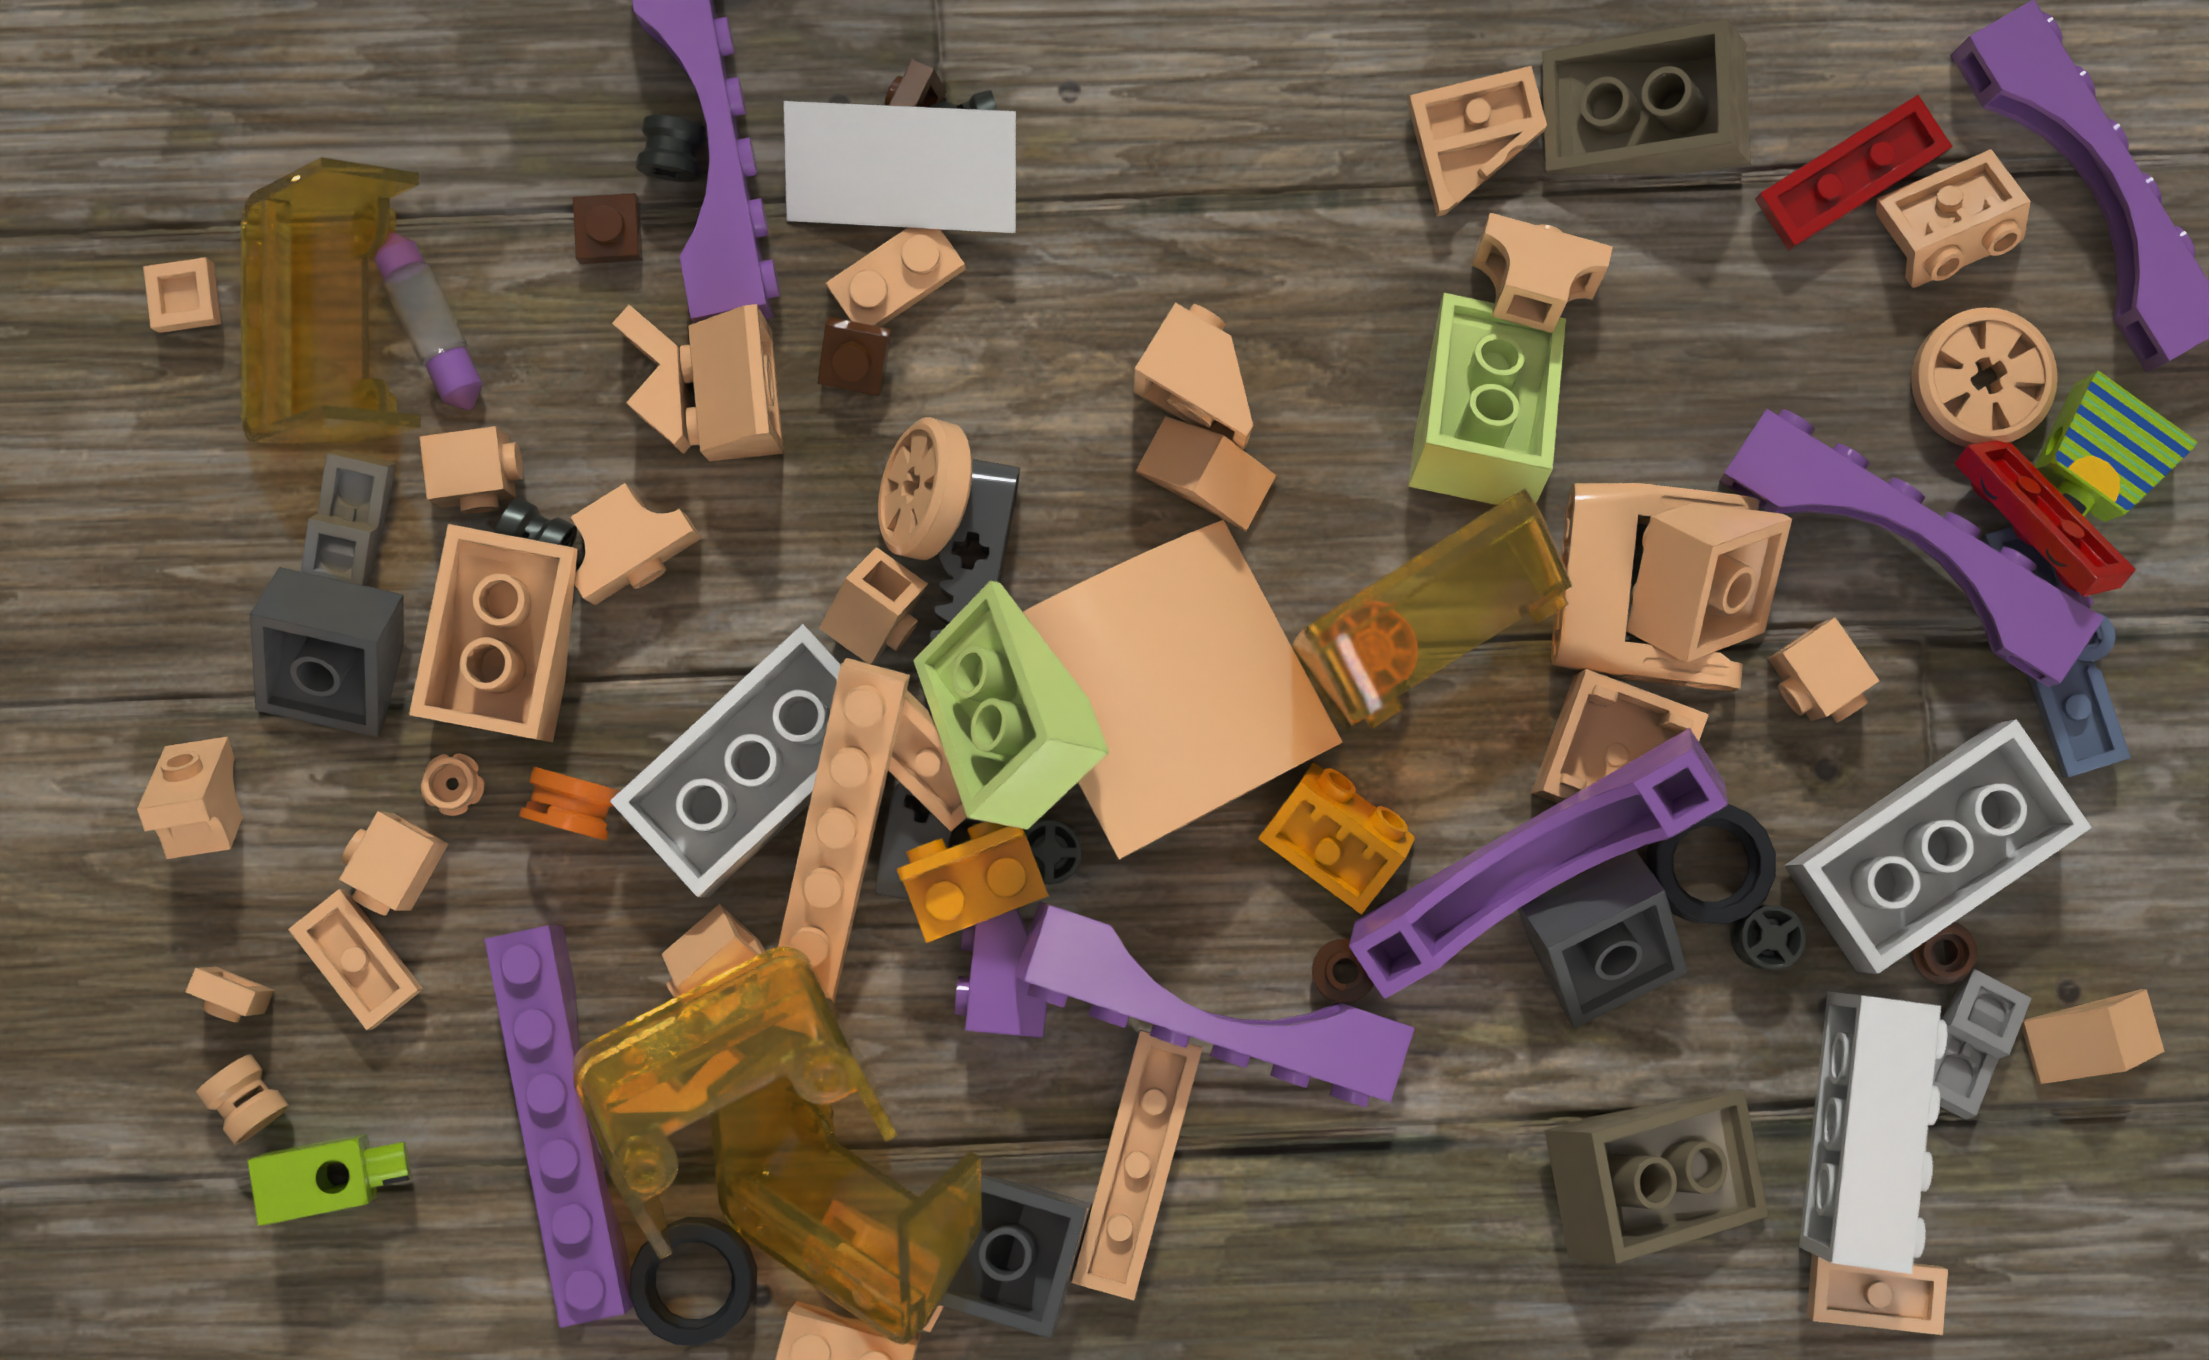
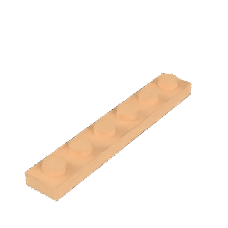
[761,658,910,1040]

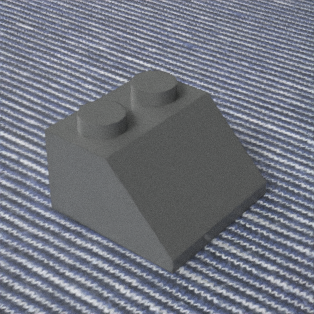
[250,567,404,738]
[1518,849,1688,1029]
[924,1171,1092,1338]

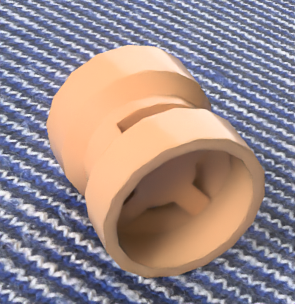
[196,1054,289,1145]

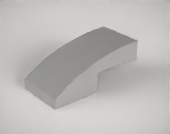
[301,449,396,586]
[1933,969,2032,1120]

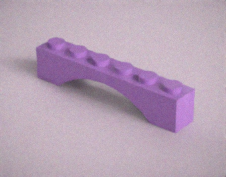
[632,0,781,323]
[1950,0,2209,373]
[1719,409,2105,687]
[1349,728,1728,999]
[955,819,1047,1038]
[1014,901,1415,1107]
[484,925,633,1328]

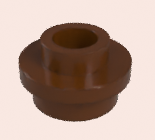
[1910,922,1977,984]
[1312,939,1374,1003]

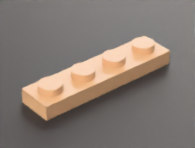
[1071,1029,1202,1300]

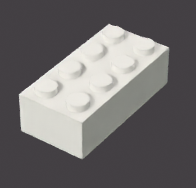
[610,624,841,897]
[1784,719,2092,974]
[1799,992,1947,1274]

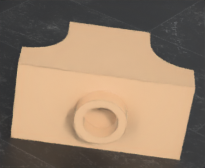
[1472,213,1613,333]
[571,483,702,605]
[137,736,243,859]

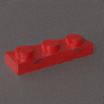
[1755,95,1953,251]
[1954,440,2136,597]

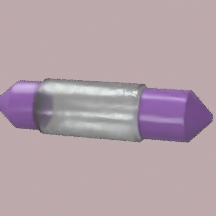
[374,229,483,411]

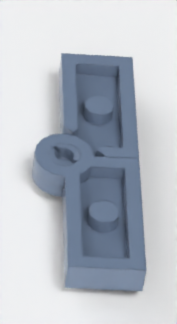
[1980,526,2131,778]

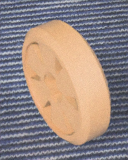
[1911,308,2058,447]
[878,417,973,561]

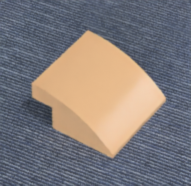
[1023,520,1343,860]

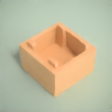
[1531,669,1709,803]

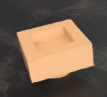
[143,257,221,333]
[185,966,274,1022]

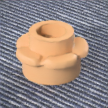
[421,753,485,816]

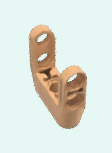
[1551,483,1760,691]

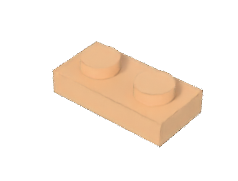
[826,228,966,327]
[888,690,967,831]
[288,889,423,1030]
[1807,1254,1948,1335]

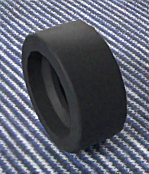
[1647,804,1776,924]
[629,1217,757,1346]

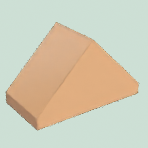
[1136,416,1276,532]
[2021,989,2165,1084]

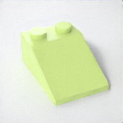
[1408,293,1566,512]
[913,580,1109,829]

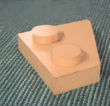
[1407,66,1547,217]

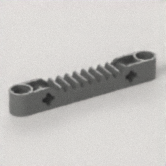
[876,459,1020,900]

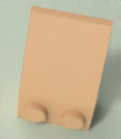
[409,524,578,742]

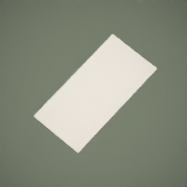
[784,101,1016,233]

